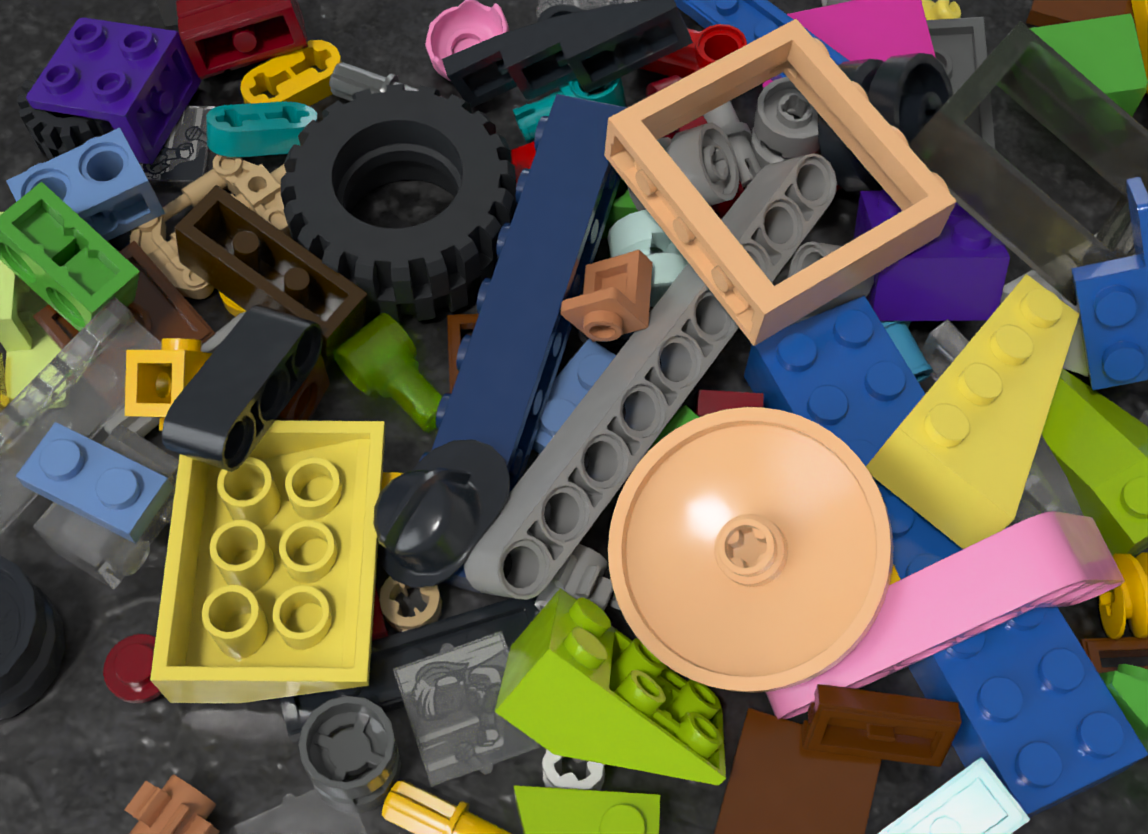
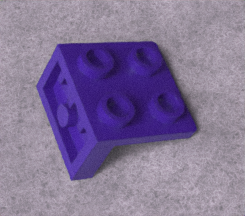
[26,18,202,165]

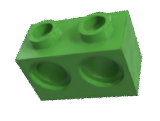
[0,182,140,340]

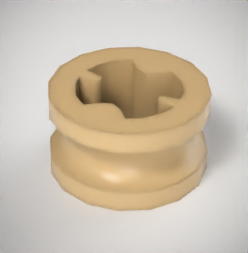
[379,576,442,633]

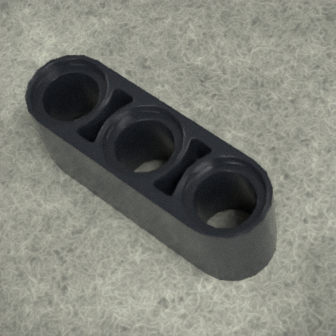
[162,304,323,472]

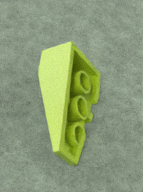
[1032,368,1148,556]

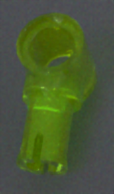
[333,313,443,433]

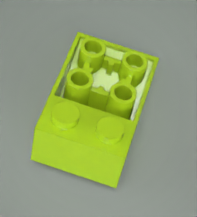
[495,588,726,786]

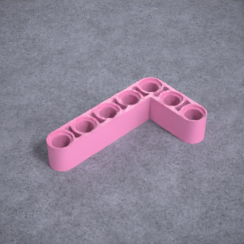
[766,511,1125,720]

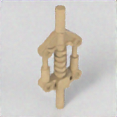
[130,154,292,299]

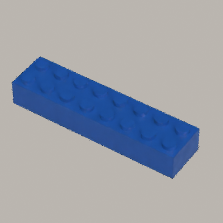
[744,295,1148,818]

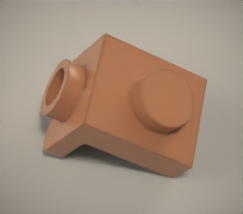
[561,250,653,342]

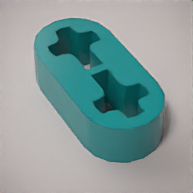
[206,101,317,157]

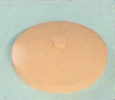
[608,407,894,693]

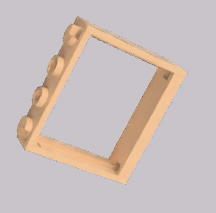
[604,19,957,346]

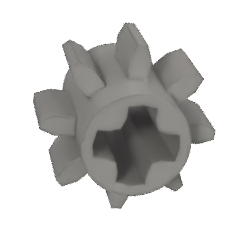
[535,544,613,611]

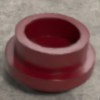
[103,634,162,703]

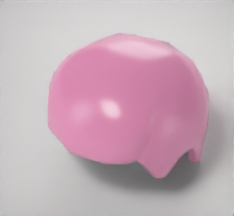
[425,0,510,81]

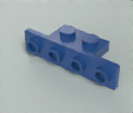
[1071,177,1148,390]

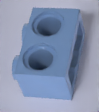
[6,127,165,241]

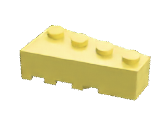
[866,274,1079,549]

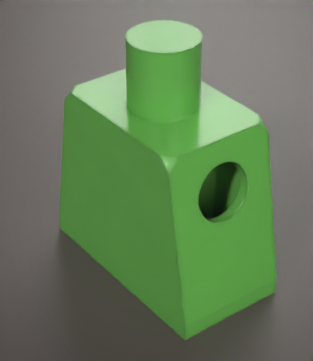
[1013,13,1148,149]

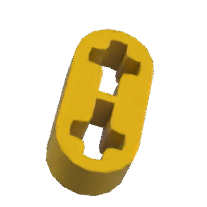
[240,40,342,106]

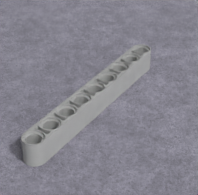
[464,153,837,600]

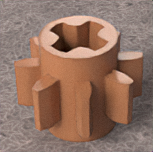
[124,774,220,834]

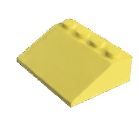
[150,420,386,703]

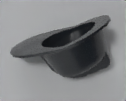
[373,439,510,588]

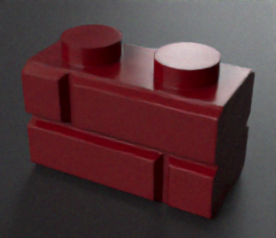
[176,0,309,80]

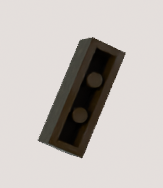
[174,185,367,368]

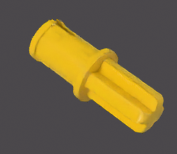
[382,780,512,834]

